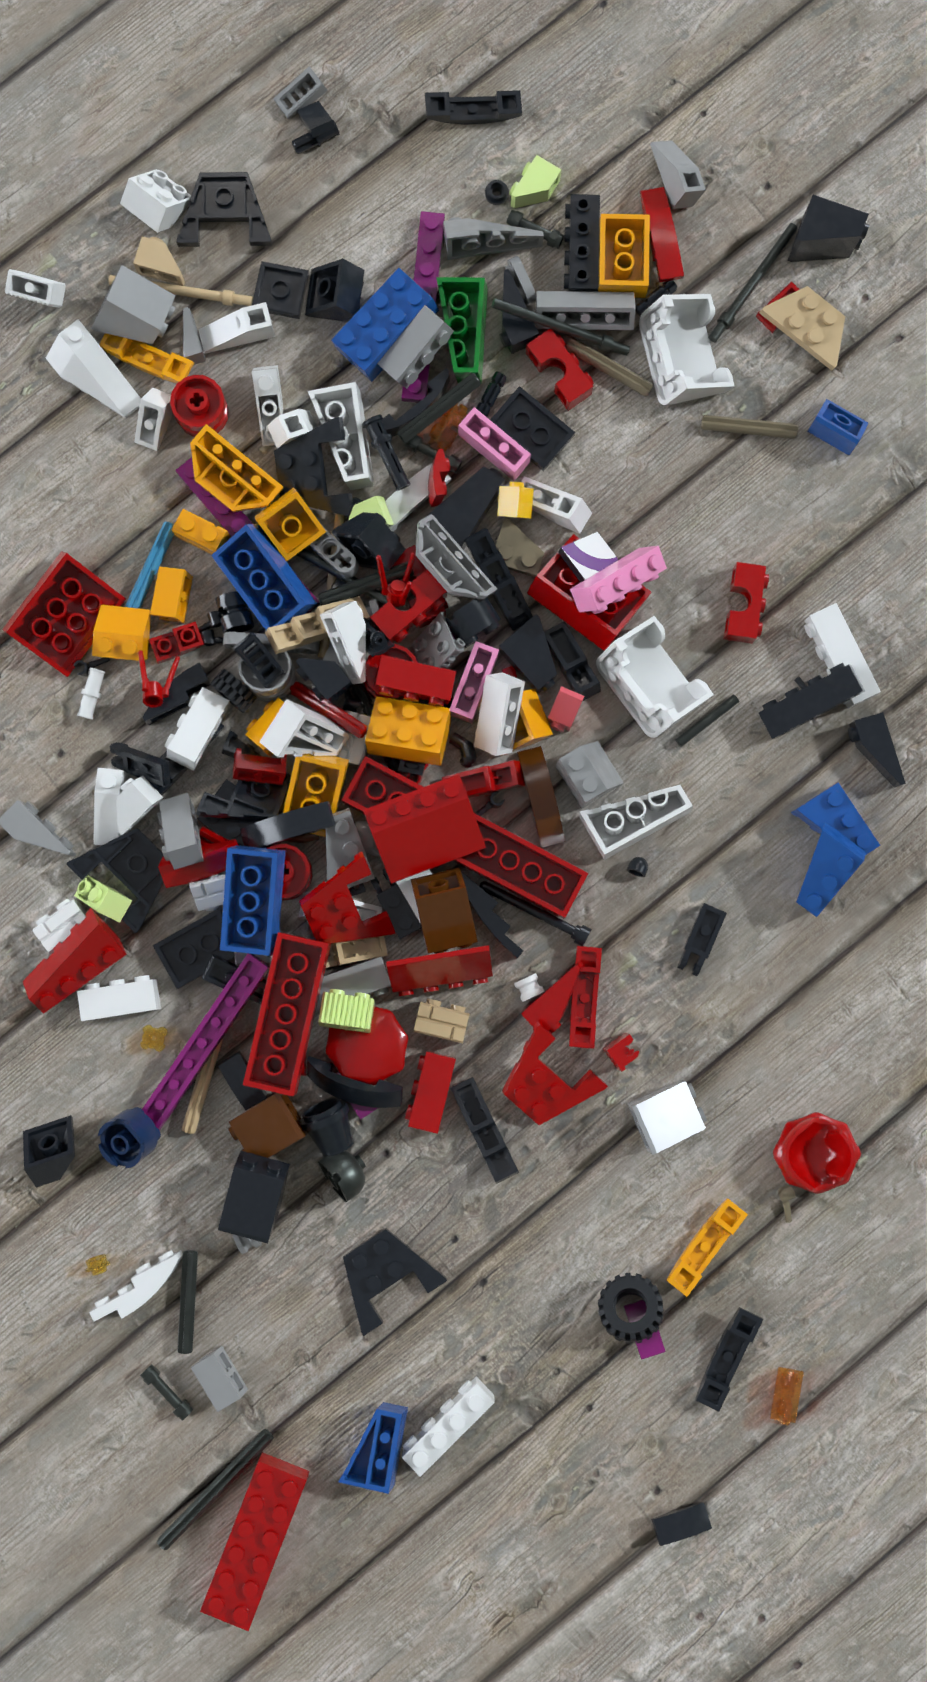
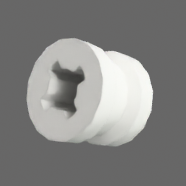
[514,973,544,1002]

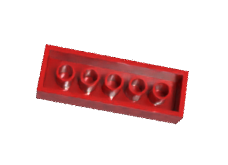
[243,932,331,1097]
[200,1452,310,1631]

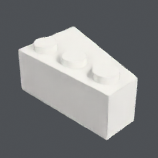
[260,699,351,757]

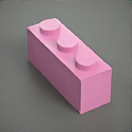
[458,407,531,481]
[450,641,499,724]

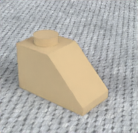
[133,236,185,286]

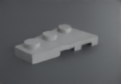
[325,808,375,888]

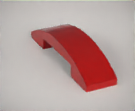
[569,946,602,1049]

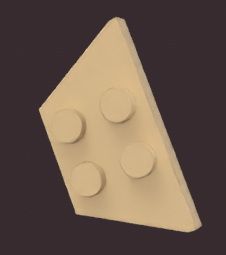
[759,286,845,371]

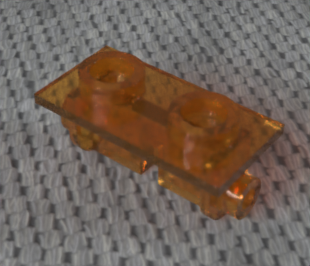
[428,403,468,452]
[770,1366,804,1425]

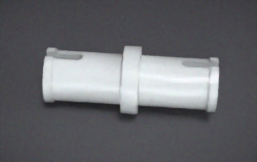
[77,668,105,720]

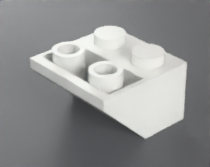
[120,169,191,233]

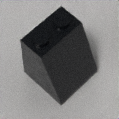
[787,194,870,262]
[218,1151,290,1244]

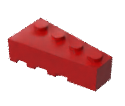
[23,908,127,1014]

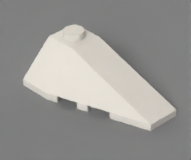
[46,319,141,418]

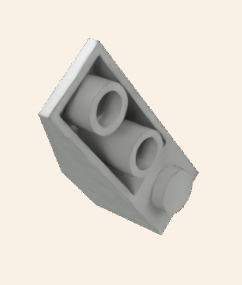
[650,140,706,209]
[0,800,76,857]

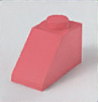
[547,686,584,732]

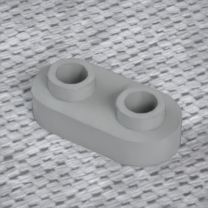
[505,256,536,305]

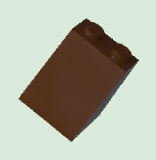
[410,868,478,954]
[228,1093,308,1158]

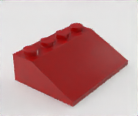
[527,534,652,651]
[2,551,126,677]
[363,774,486,884]
[386,945,493,996]

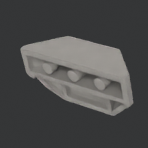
[416,514,497,599]

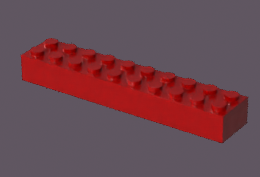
[342,756,589,919]

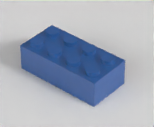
[331,268,439,382]
[211,524,317,630]
[220,845,286,956]

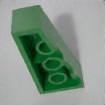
[436,277,488,384]

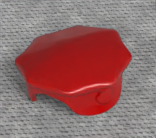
[326,1006,408,1086]
[773,1112,861,1194]

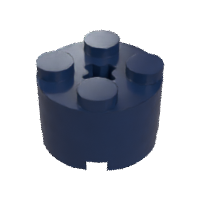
[98,1107,161,1168]

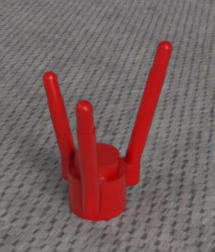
[376,551,416,607]
[138,650,180,708]

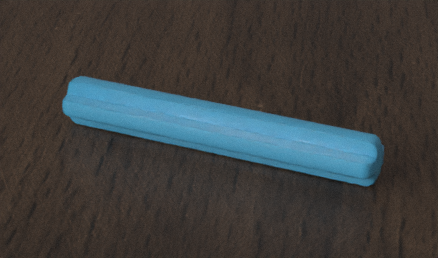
[125,521,174,608]

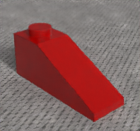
[521,961,583,1034]

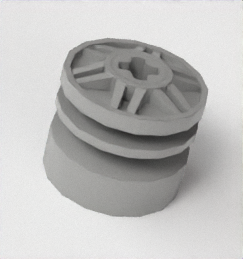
[238,641,296,702]

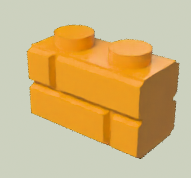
[172,509,231,555]

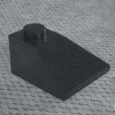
[23,1115,75,1188]

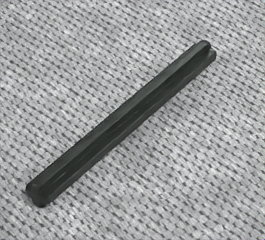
[157,1429,274,1550]

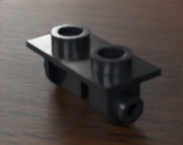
[363,618,395,657]

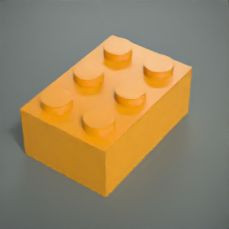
[598,214,650,298]
[365,696,451,766]
[283,754,349,837]

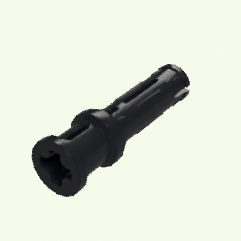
[362,414,411,491]

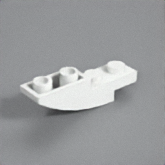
[89,1250,183,1322]

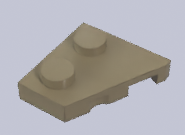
[496,517,544,578]

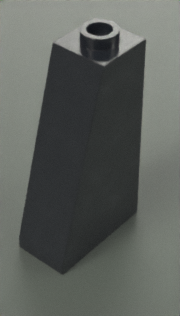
[416,466,505,550]

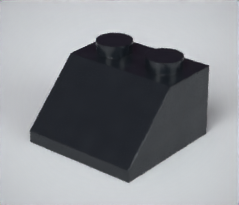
[305,258,365,321]
[331,512,406,571]

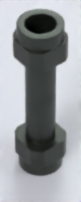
[506,210,564,249]
[404,435,463,474]
[140,1364,193,1421]

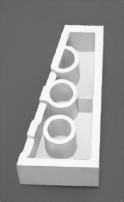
[580,785,693,860]

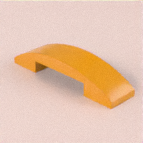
[99,333,194,383]
[666,1198,748,1297]

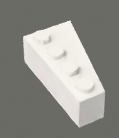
[308,382,374,490]

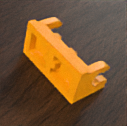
[150,566,193,624]

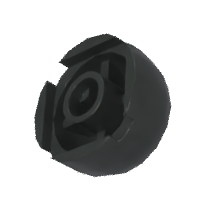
[318,1151,366,1202]

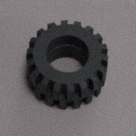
[598,1273,664,1344]

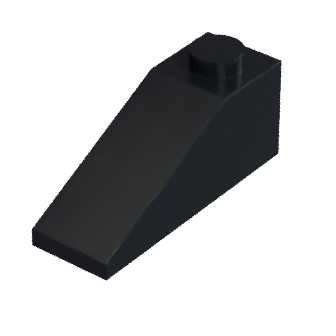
[499,269,539,354]
[848,712,906,788]

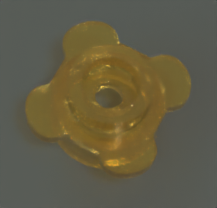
[140,1025,168,1052]

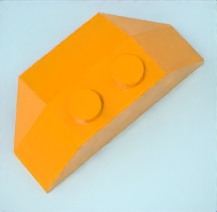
[190,424,283,512]

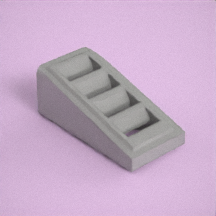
[273,66,328,119]
[183,307,206,365]

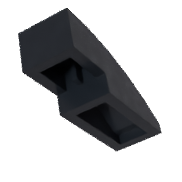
[544,621,601,701]
[143,662,211,725]

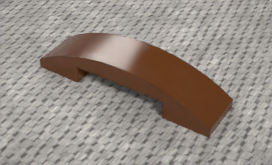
[517,746,566,848]

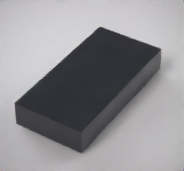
[297,101,335,137]

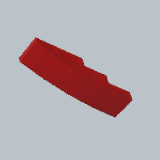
[640,187,684,283]

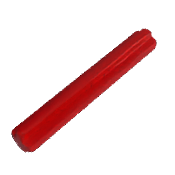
[290,682,368,738]

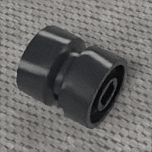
[215,591,254,633]

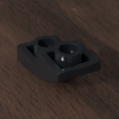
[218,1051,267,1111]
[651,1502,712,1546]

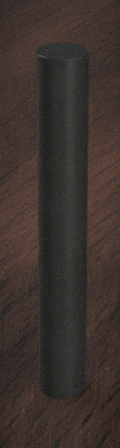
[675,694,739,747]

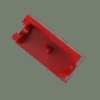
[232,748,287,785]
[602,1033,639,1072]

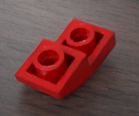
[428,449,450,507]
[149,621,204,664]

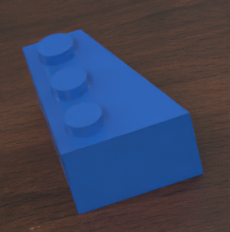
[791,782,881,855]
[796,822,866,917]
[339,1402,408,1494]

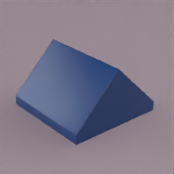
[807,399,868,455]

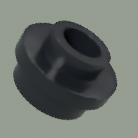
[485,180,509,205]

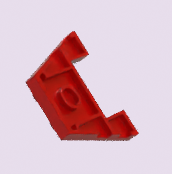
[299,851,395,943]
[502,1022,608,1126]

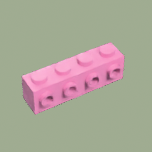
[570,546,667,614]

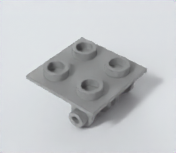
[412,612,465,669]

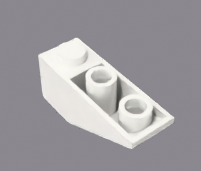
[198,302,275,354]
[252,365,284,446]

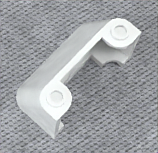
[639,294,734,405]
[596,616,714,738]

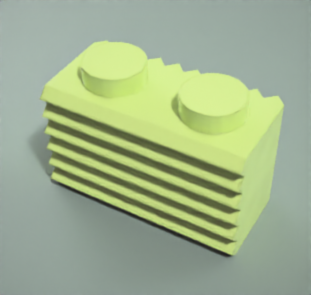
[318,989,375,1033]

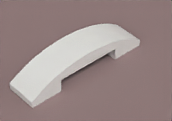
[385,463,452,532]

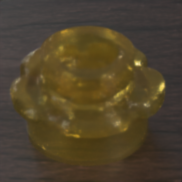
[85,1254,110,1276]

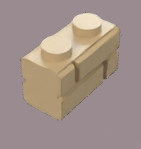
[413,998,470,1044]

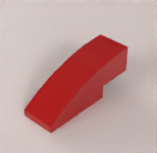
[442,760,525,798]
[158,839,238,888]

